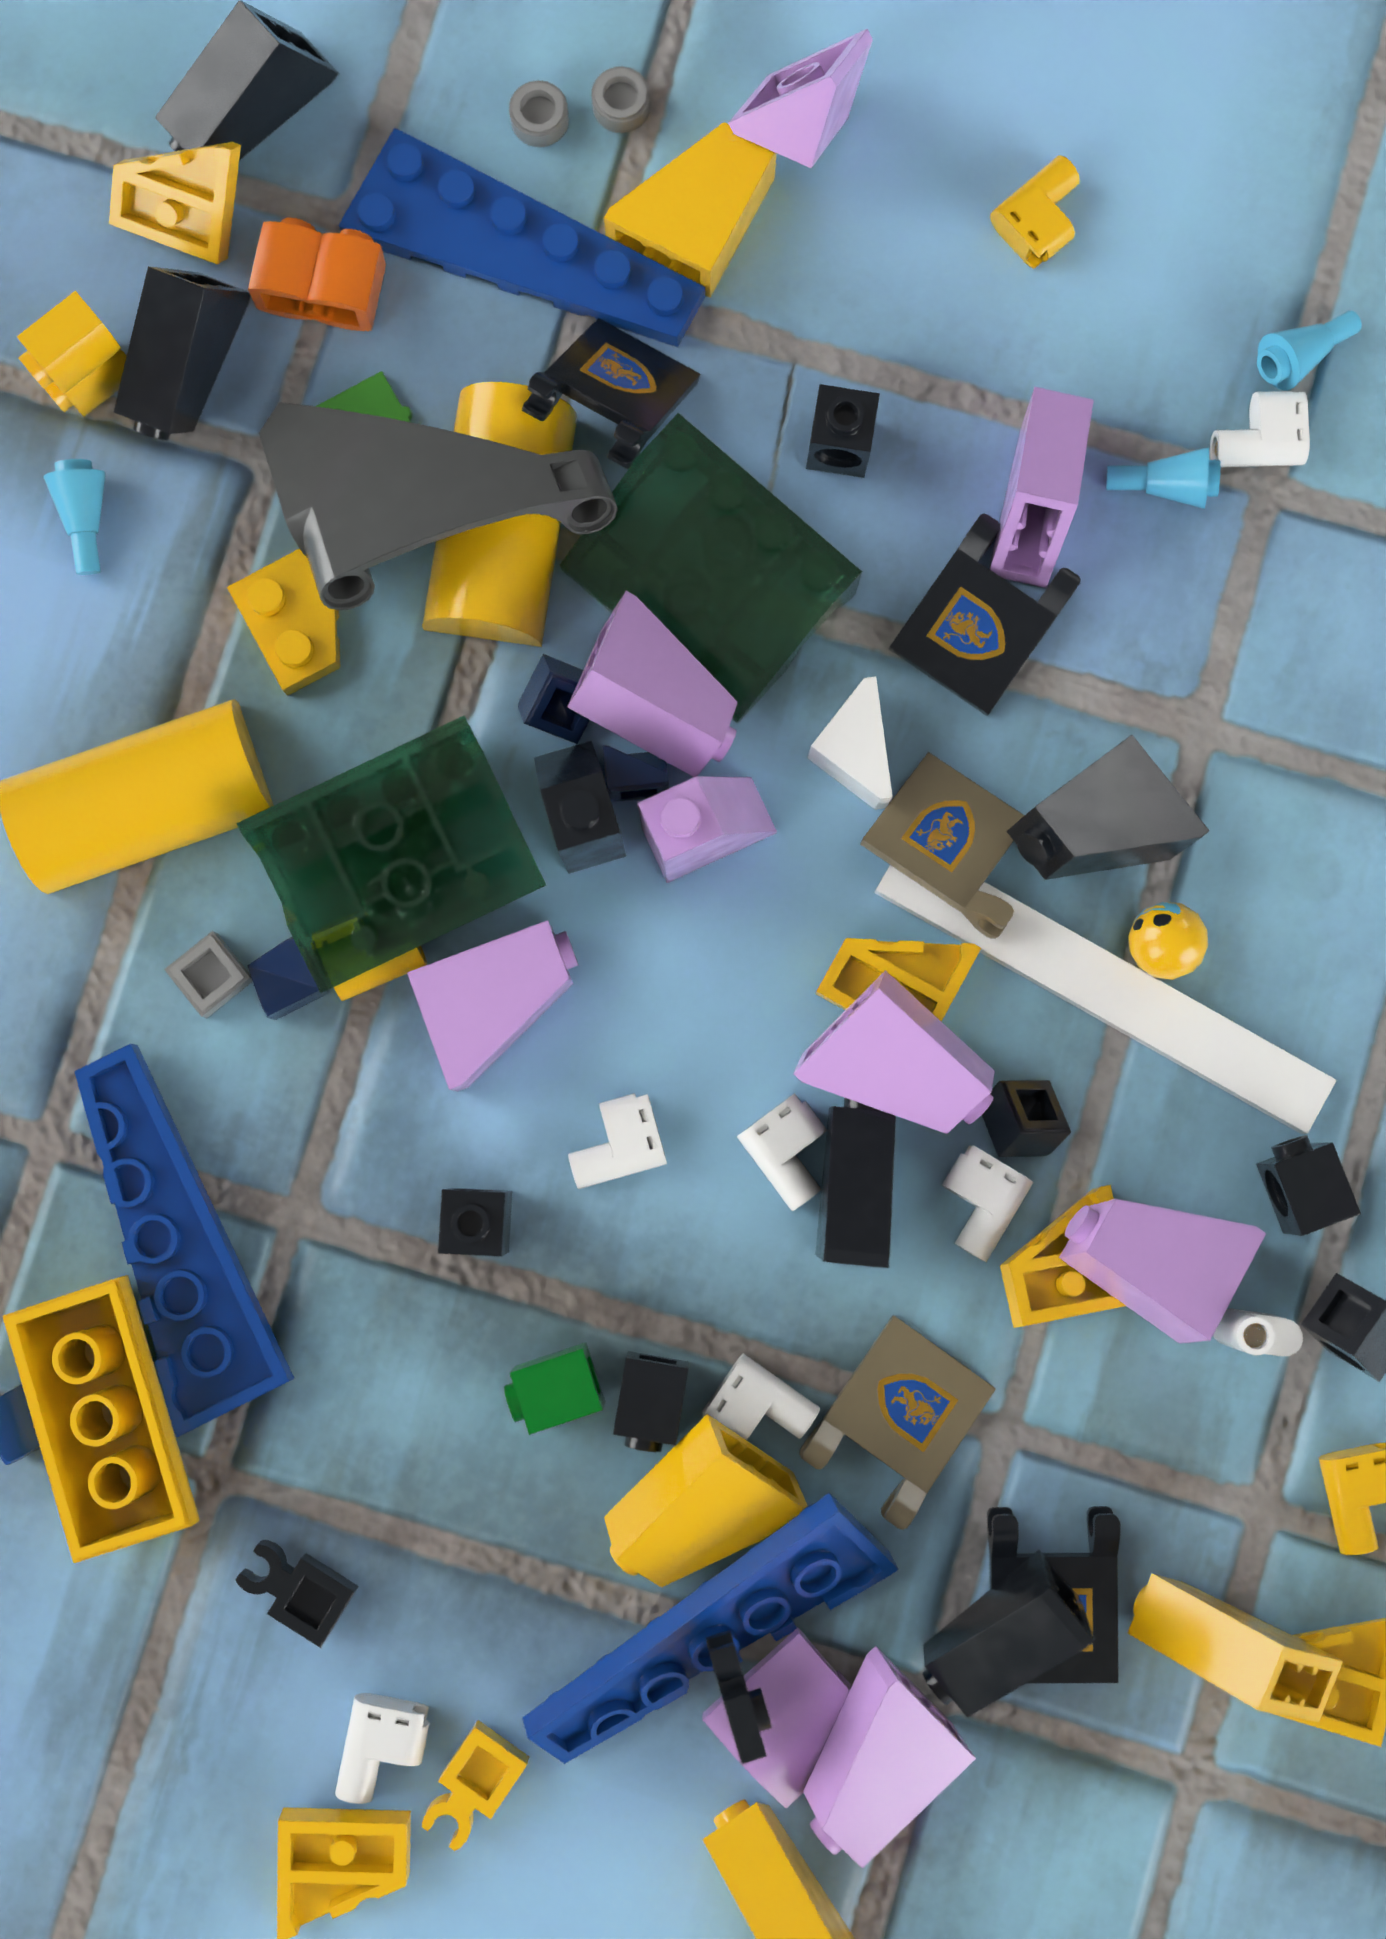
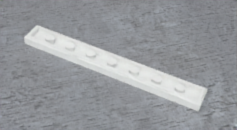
[874,865,1337,1134]

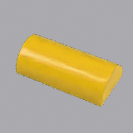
[422,382,577,647]
[0,699,276,894]
[2,1275,200,1564]

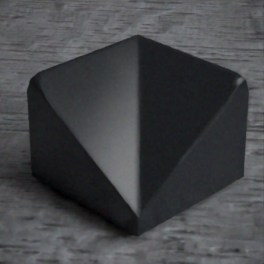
[982,1080,1071,1157]

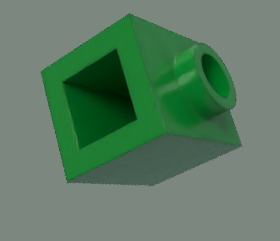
[504,1342,606,1435]

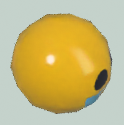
[1128,902,1208,980]

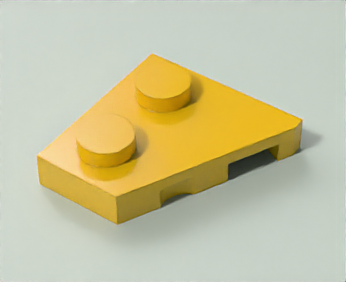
[109,142,241,265]
[227,549,340,696]
[815,938,981,1022]
[1000,1185,1126,1328]
[1267,1618,1386,1747]
[277,1807,411,1939]

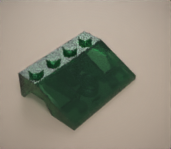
[560,413,862,724]
[237,715,546,993]

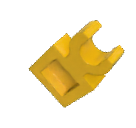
[422,1720,530,1851]

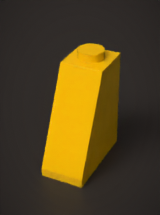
[604,122,777,298]
[604,1414,808,1588]
[1128,1573,1343,1722]
[702,1799,855,1939]

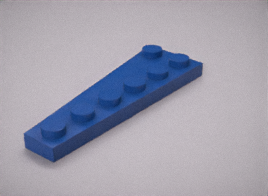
[338,127,705,347]
[74,1044,294,1437]
[522,1493,899,1764]

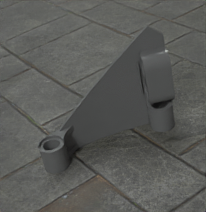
[259,402,618,610]

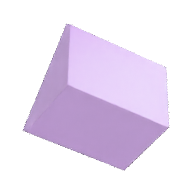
[728,28,873,168]

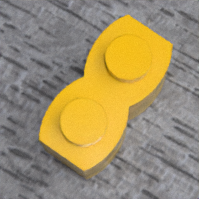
[16,290,127,417]

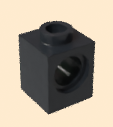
[806,384,880,478]
[1256,1135,1361,1236]
[438,1188,513,1257]
[1301,1273,1386,1382]
[613,1351,689,1452]

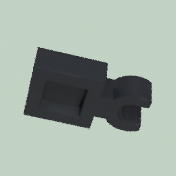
[236,1540,359,1648]
[705,1630,772,1765]

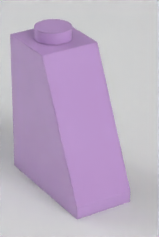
[989,386,1094,588]
[567,591,738,777]
[637,776,777,883]
[407,920,579,1092]
[793,970,995,1134]
[1059,1199,1266,1343]
[803,1646,976,1868]

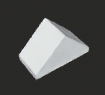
[808,676,893,810]

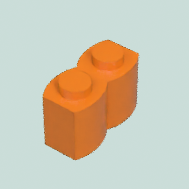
[248,217,386,331]

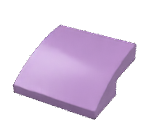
[702,1628,852,1808]

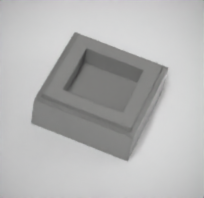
[164,931,253,1018]

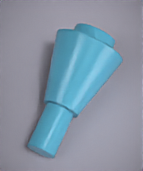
[1257,310,1362,391]
[1106,447,1221,509]
[43,459,106,575]

